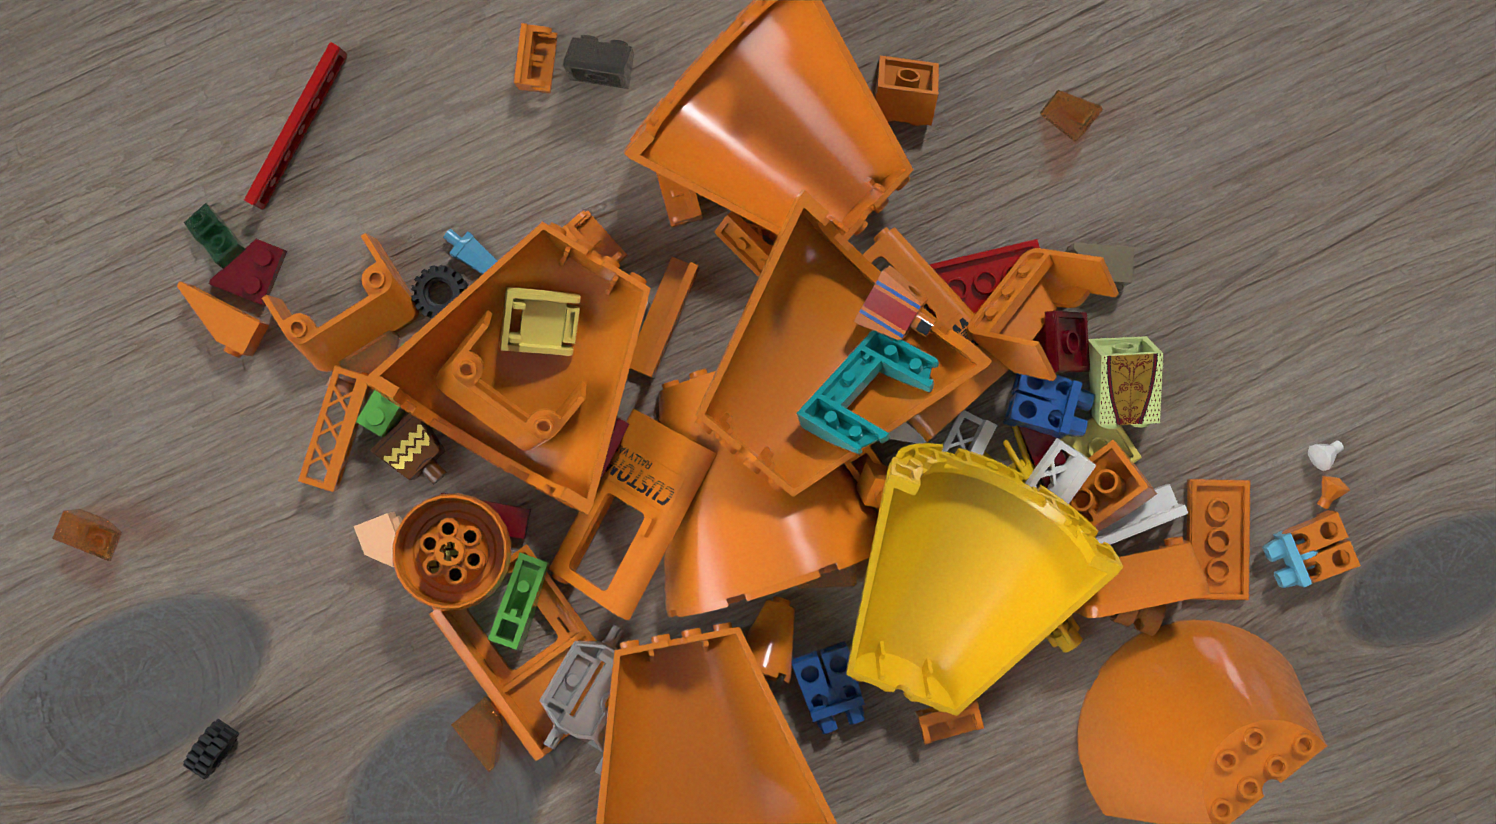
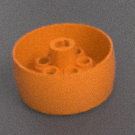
[392,493,511,611]

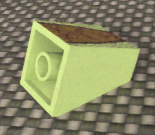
[1088,336,1163,429]

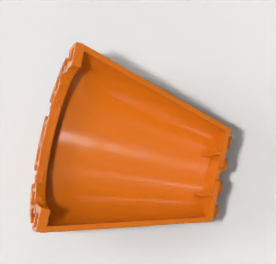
[624,0,914,241]
[695,190,992,497]
[364,222,651,515]
[658,364,878,617]
[1077,619,1327,824]
[596,622,837,824]

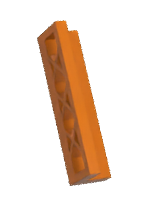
[714,211,778,277]
[630,257,700,378]
[298,365,371,492]

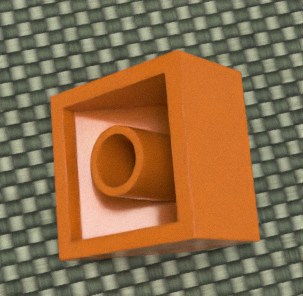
[874,55,939,126]

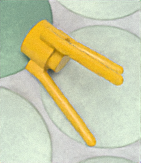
[968,425,1035,483]
[1046,615,1083,653]

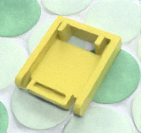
[499,287,581,356]

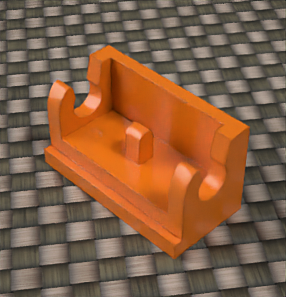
[514,23,558,93]
[656,173,703,228]
[562,210,628,263]
[915,700,984,745]

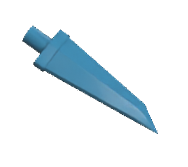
[443,229,497,274]

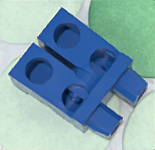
[1003,373,1095,439]
[792,641,865,734]

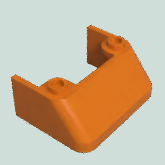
[262,233,419,372]
[968,248,1119,381]
[436,310,587,450]
[1075,536,1210,618]

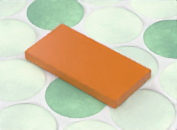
[1187,479,1250,600]

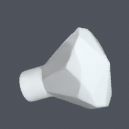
[1308,441,1344,471]

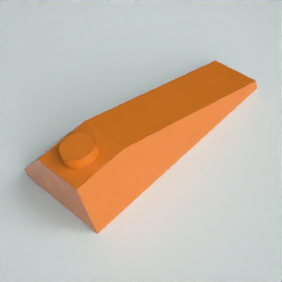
[1069,439,1157,531]

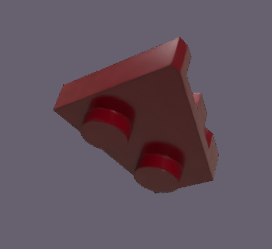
[208,239,287,306]

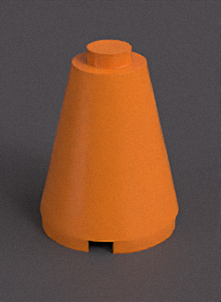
[745,596,795,684]

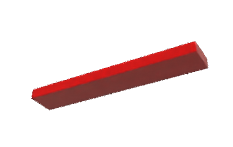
[244,42,348,210]

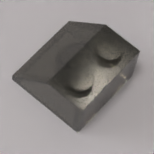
[563,35,634,89]

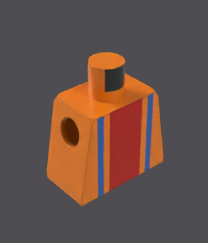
[854,266,936,340]

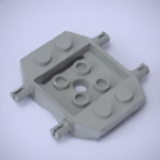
[539,624,624,775]

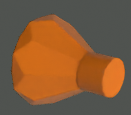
[1317,475,1350,509]

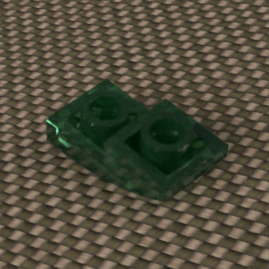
[184,203,245,269]

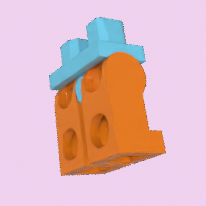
[1262,510,1361,588]

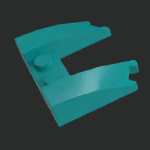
[796,330,939,454]

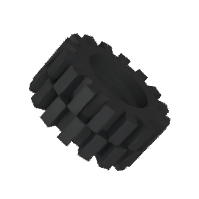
[411,265,468,318]
[183,719,239,779]

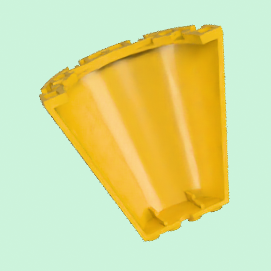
[846,443,1123,716]

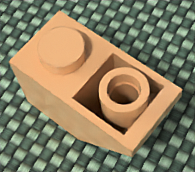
[354,512,402,567]

